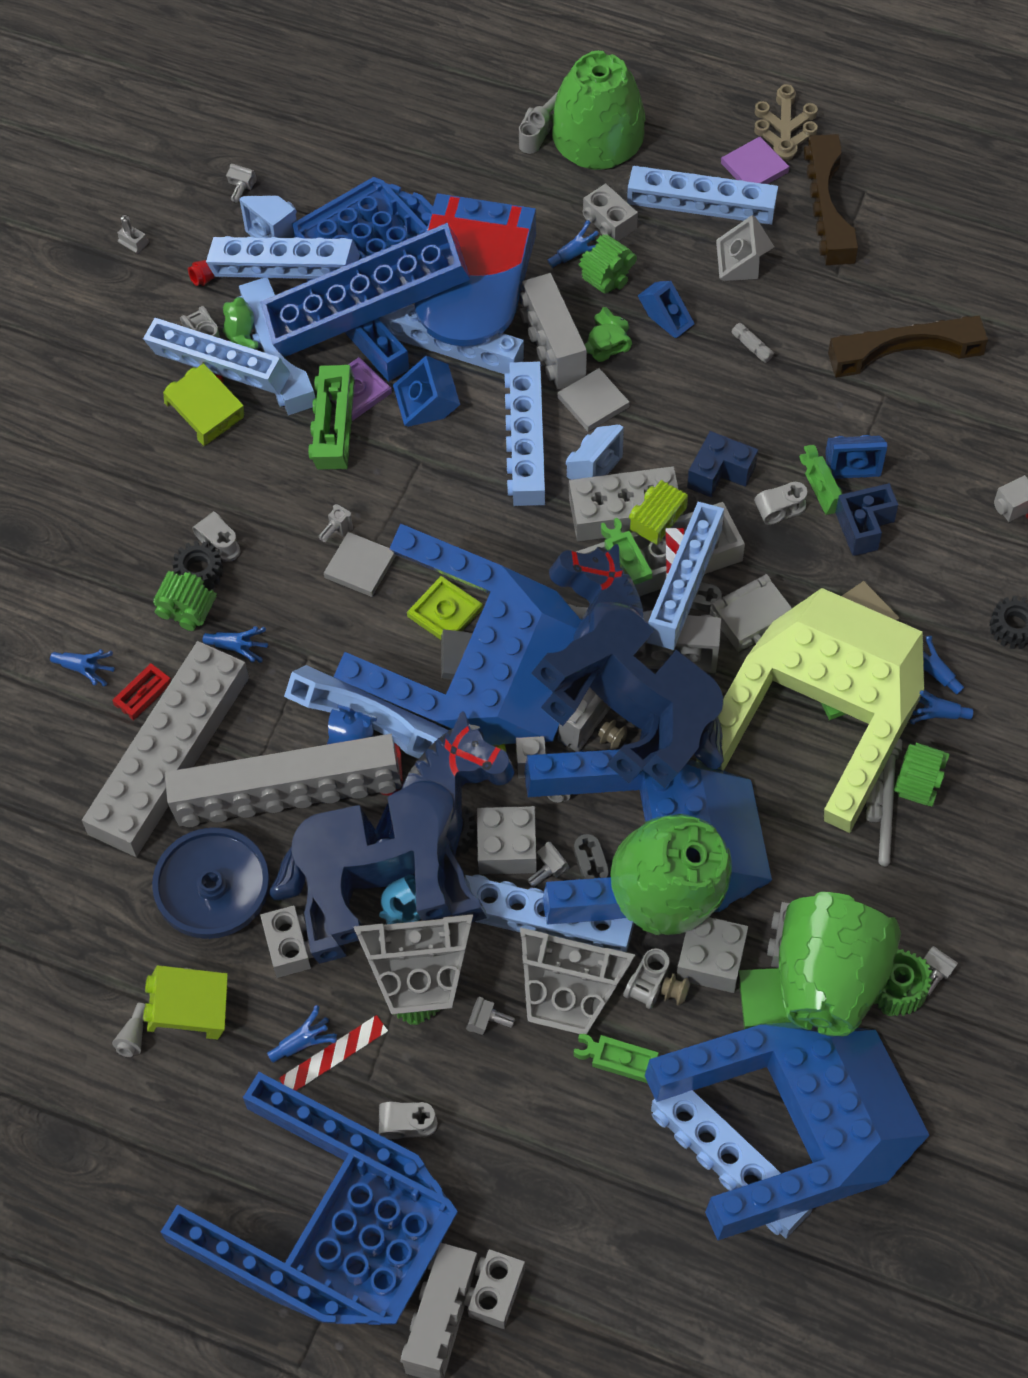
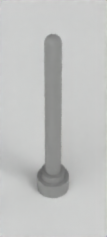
[528,92,558,128]
[879,739,902,867]

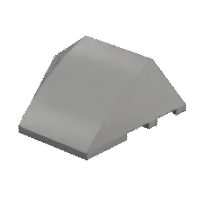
[354,915,473,1014]
[520,927,635,1035]

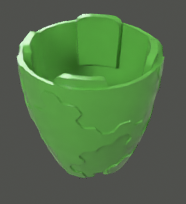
[552,50,645,169]
[611,814,732,935]
[779,892,901,1037]

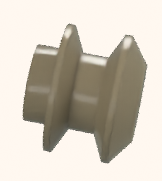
[598,720,627,750]
[661,973,690,1006]

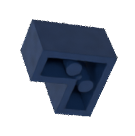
[687,431,758,497]
[835,483,898,556]

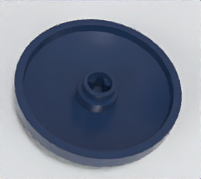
[152,828,270,939]

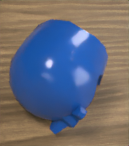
[327,705,377,745]

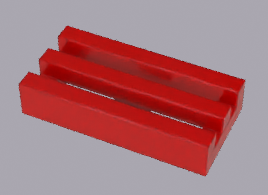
[112,663,171,721]

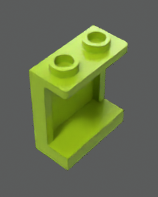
[163,363,244,446]
[143,965,227,1040]

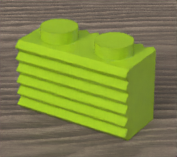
[629,480,688,545]

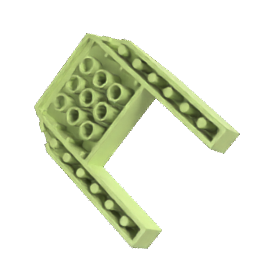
[697,588,924,833]

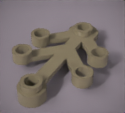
[754,84,818,161]

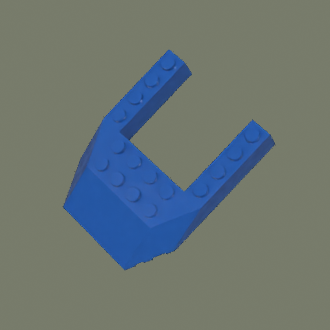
[292,177,433,382]
[334,524,581,745]
[524,749,772,925]
[645,1022,929,1241]
[161,1072,458,1325]

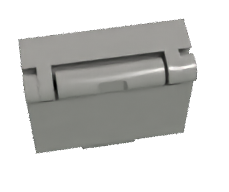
[710,574,792,652]
[557,687,610,752]

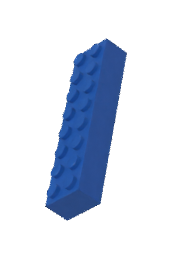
[260,223,471,357]

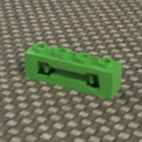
[309,365,355,470]

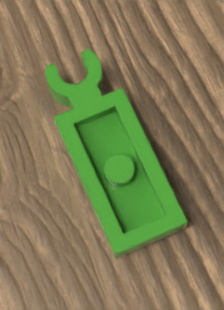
[799,445,842,515]
[601,518,653,585]
[574,1034,659,1083]

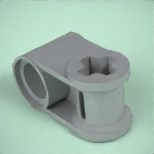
[519,107,553,154]
[180,306,220,338]
[754,482,807,525]
[192,511,240,562]
[623,949,669,1010]
[379,1102,438,1139]

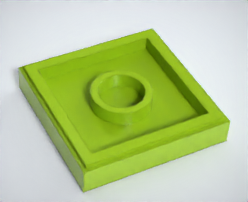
[407,576,483,640]

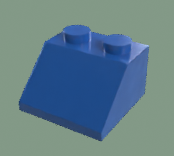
[393,356,460,427]
[825,435,887,479]

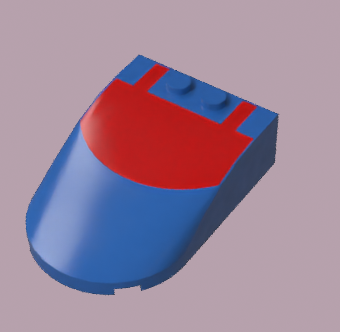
[415,193,536,346]

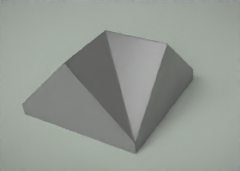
[716,215,774,281]

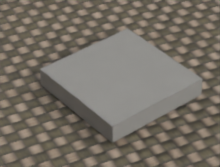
[558,368,630,432]
[324,532,396,597]

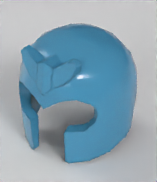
[379,874,422,924]

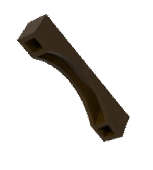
[804,134,858,266]
[828,315,988,378]

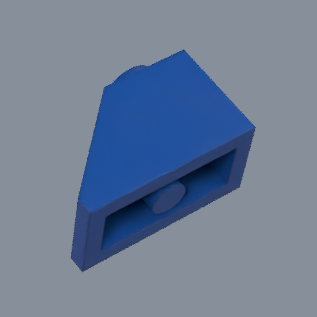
[638,281,695,338]

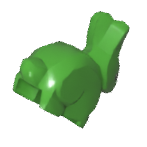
[223,297,258,350]
[585,307,632,362]

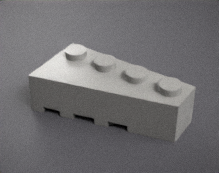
[400,1243,478,1378]

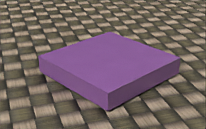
[721,137,789,184]
[329,357,392,421]

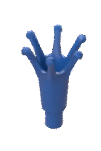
[547,220,599,268]
[203,626,268,663]
[923,636,964,695]
[50,649,115,686]
[910,690,973,724]
[267,1005,337,1063]

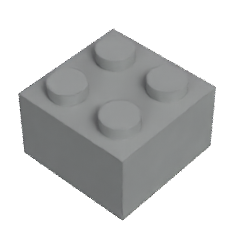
[477,806,536,875]
[676,917,748,993]

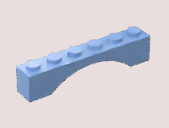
[237,278,315,415]
[284,665,449,759]

